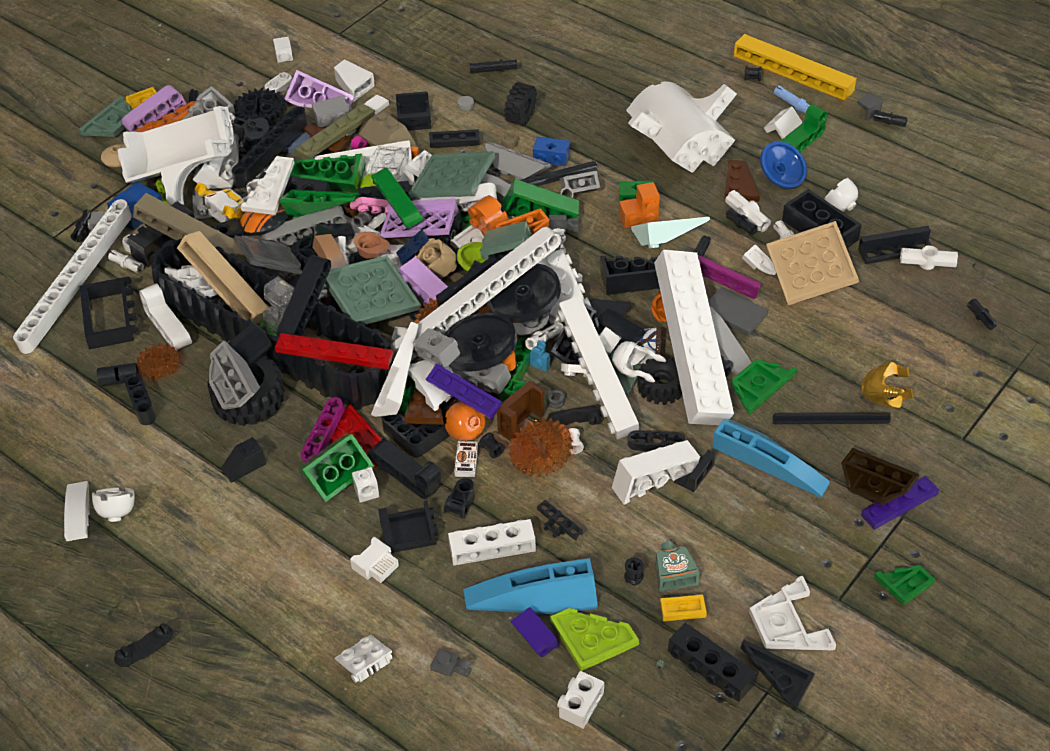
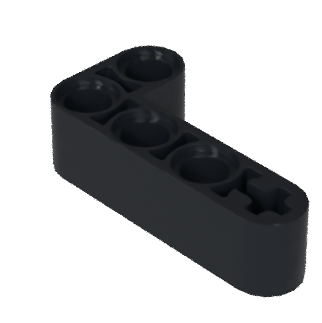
[368,439,441,499]

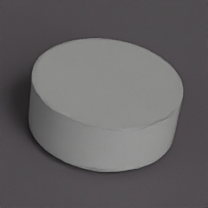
[458,96,474,111]

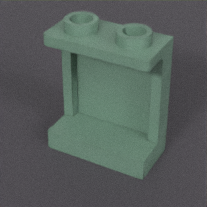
[480,221,532,260]

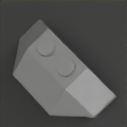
[485,142,551,180]
[209,341,260,410]

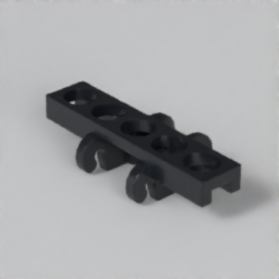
[537,500,583,541]

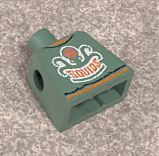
[656,541,700,592]

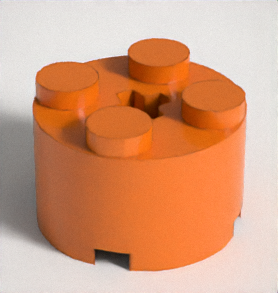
[468,195,508,236]

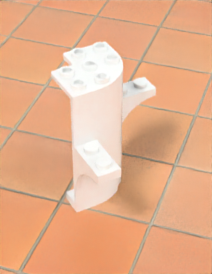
[626,82,737,173]
[118,106,234,205]

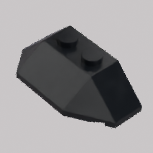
[549,302,601,365]

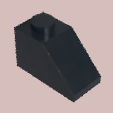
[221,437,266,483]

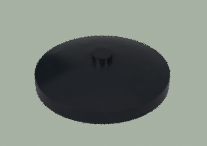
[487,263,561,323]
[444,312,517,372]

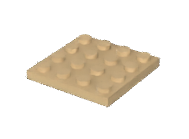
[766,221,859,305]

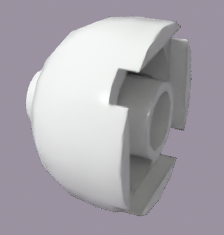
[824,178,858,212]
[92,487,135,522]

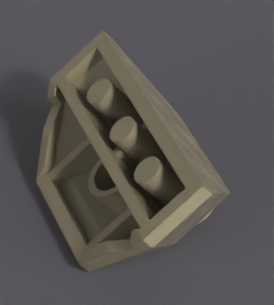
[359,111,417,147]

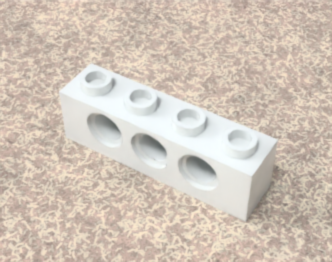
[448,519,536,566]

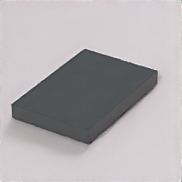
[708,287,768,336]

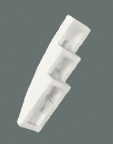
[64,481,90,542]

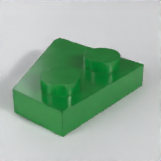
[874,565,936,606]

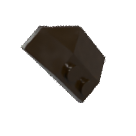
[841,448,920,505]

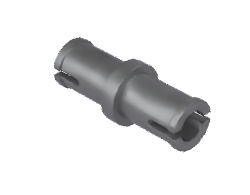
[352,211,376,227]

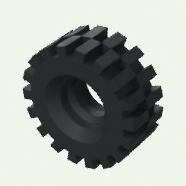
[504,82,537,126]
[637,356,682,405]

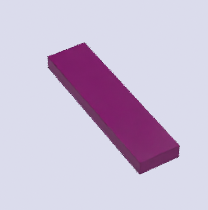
[697,254,761,299]

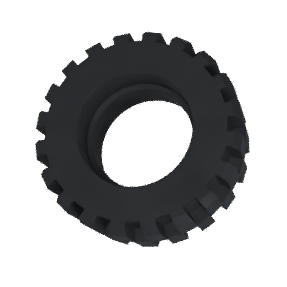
[207,355,285,426]

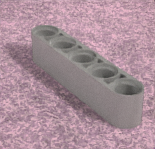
[261,205,346,246]

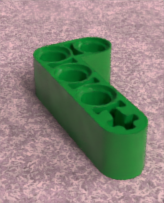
[780,104,828,153]
[495,337,531,402]

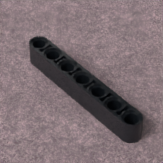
[231,106,307,188]

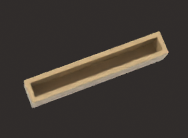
[177,231,271,324]

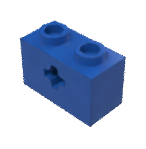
[533,136,570,167]

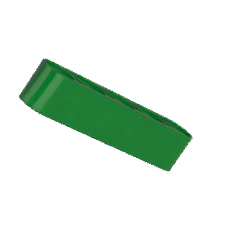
[371,167,423,229]

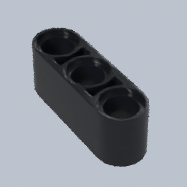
[124,373,156,425]

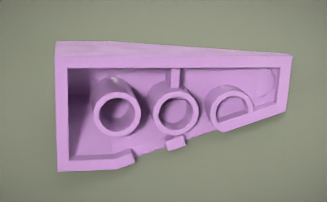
[285,70,355,108]

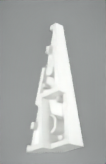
[371,322,418,417]

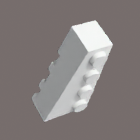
[612,440,700,505]

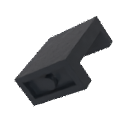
[396,91,432,131]
[378,501,439,553]

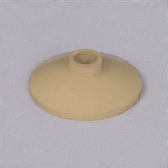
[101,144,126,167]

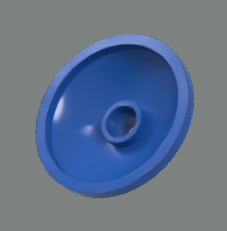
[760,141,807,189]

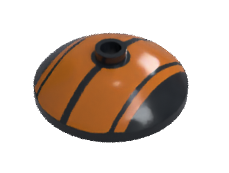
[239,203,289,236]

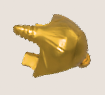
[861,361,914,408]

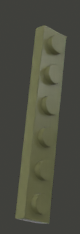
[295,103,375,159]

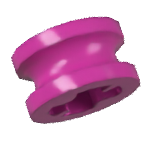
[351,136,367,150]

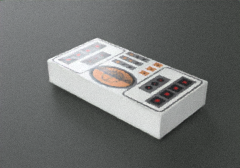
[454,441,478,477]

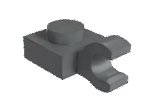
[549,215,579,233]
[430,648,471,677]

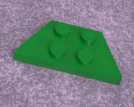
[731,359,797,415]

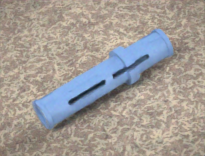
[774,86,810,113]

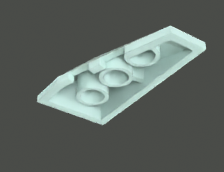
[631,217,710,248]

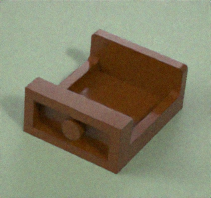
[497,381,544,443]

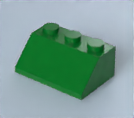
[298,433,374,502]

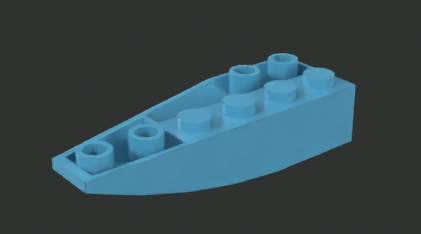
[712,419,830,498]
[463,558,598,615]

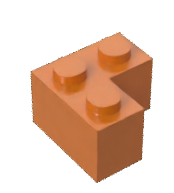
[619,182,660,228]

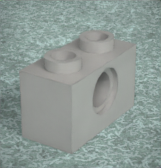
[412,328,460,368]

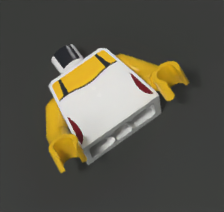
[195,182,248,223]

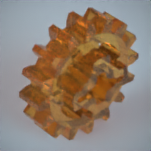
[137,343,180,379]

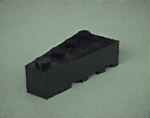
[127,201,194,268]

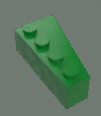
[290,153,366,193]
[501,179,579,219]

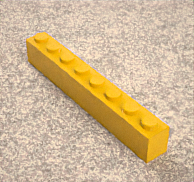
[734,34,857,101]

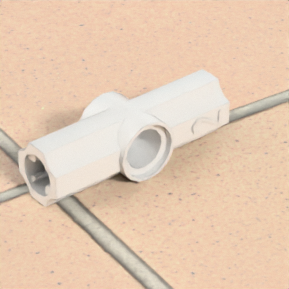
[725,190,771,232]
[900,246,958,270]

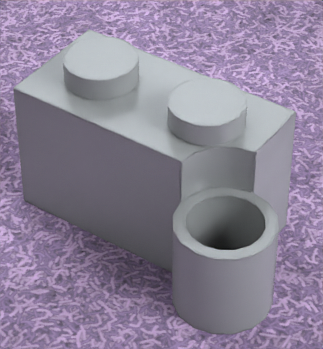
[311,95,353,127]
[558,171,600,198]

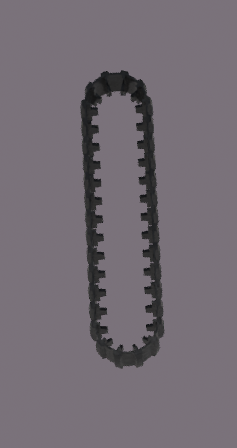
[151,239,394,409]

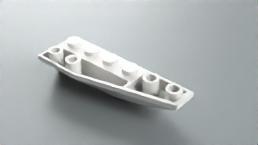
[193,112,239,189]

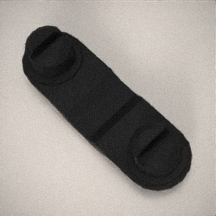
[546,405,602,432]
[114,623,173,667]

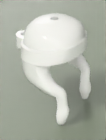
[612,341,666,382]

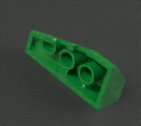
[280,190,359,217]

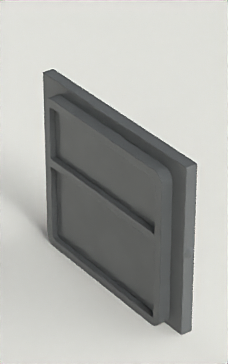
[234,235,302,274]

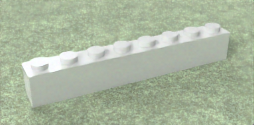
[557,295,639,440]

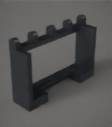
[79,276,139,350]

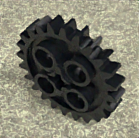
[233,88,287,124]

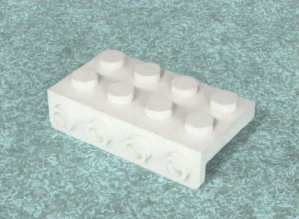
[538,249,592,326]

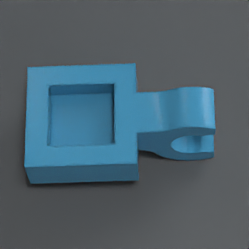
[530,340,550,372]

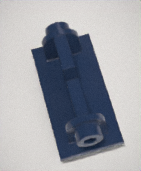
[396,229,431,264]

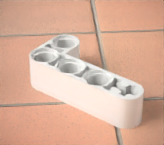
[139,283,192,351]

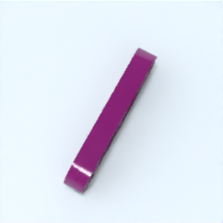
[300,397,345,463]

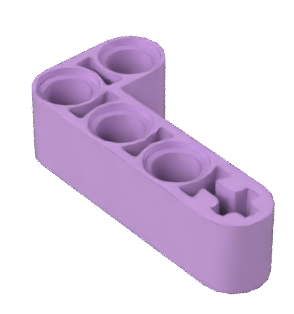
[122,85,187,132]

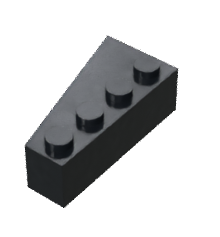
[600,256,660,295]

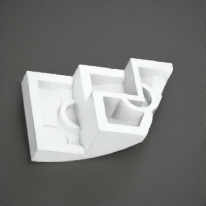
[165,265,218,298]
[408,360,453,411]

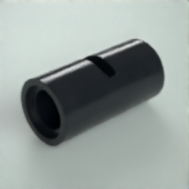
[97,362,139,387]

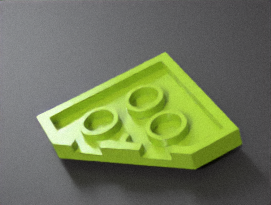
[550,608,639,671]

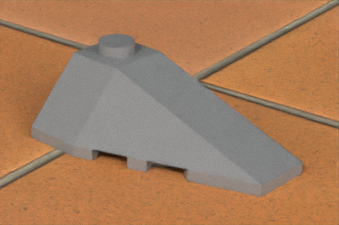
[709,306,752,375]

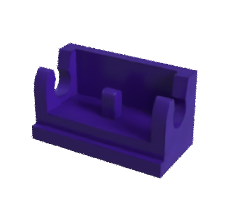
[511,607,559,657]

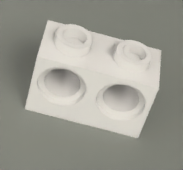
[557,671,604,729]

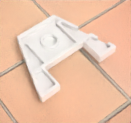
[749,576,836,650]

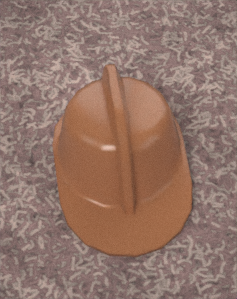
[353,231,390,259]

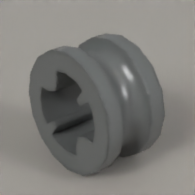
[547,390,565,409]

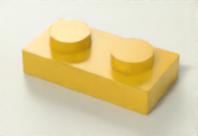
[660,595,707,621]

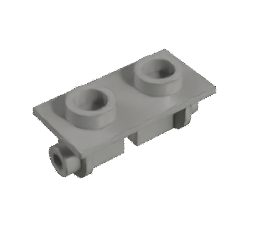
[192,191,212,219]

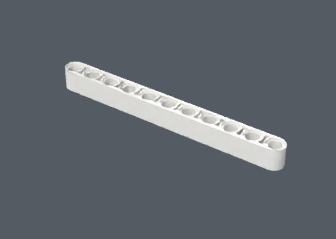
[13,199,132,354]
[390,227,561,360]

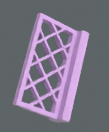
[380,198,459,238]

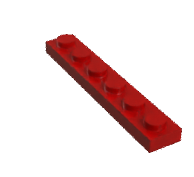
[275,333,394,369]

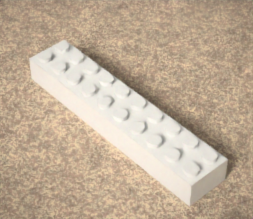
[654,250,734,425]

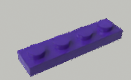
[425,363,502,420]
[861,476,939,530]

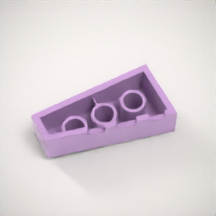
[399,257,448,313]

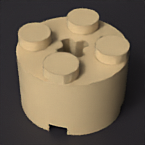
[415,238,457,280]

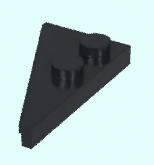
[740,639,815,711]

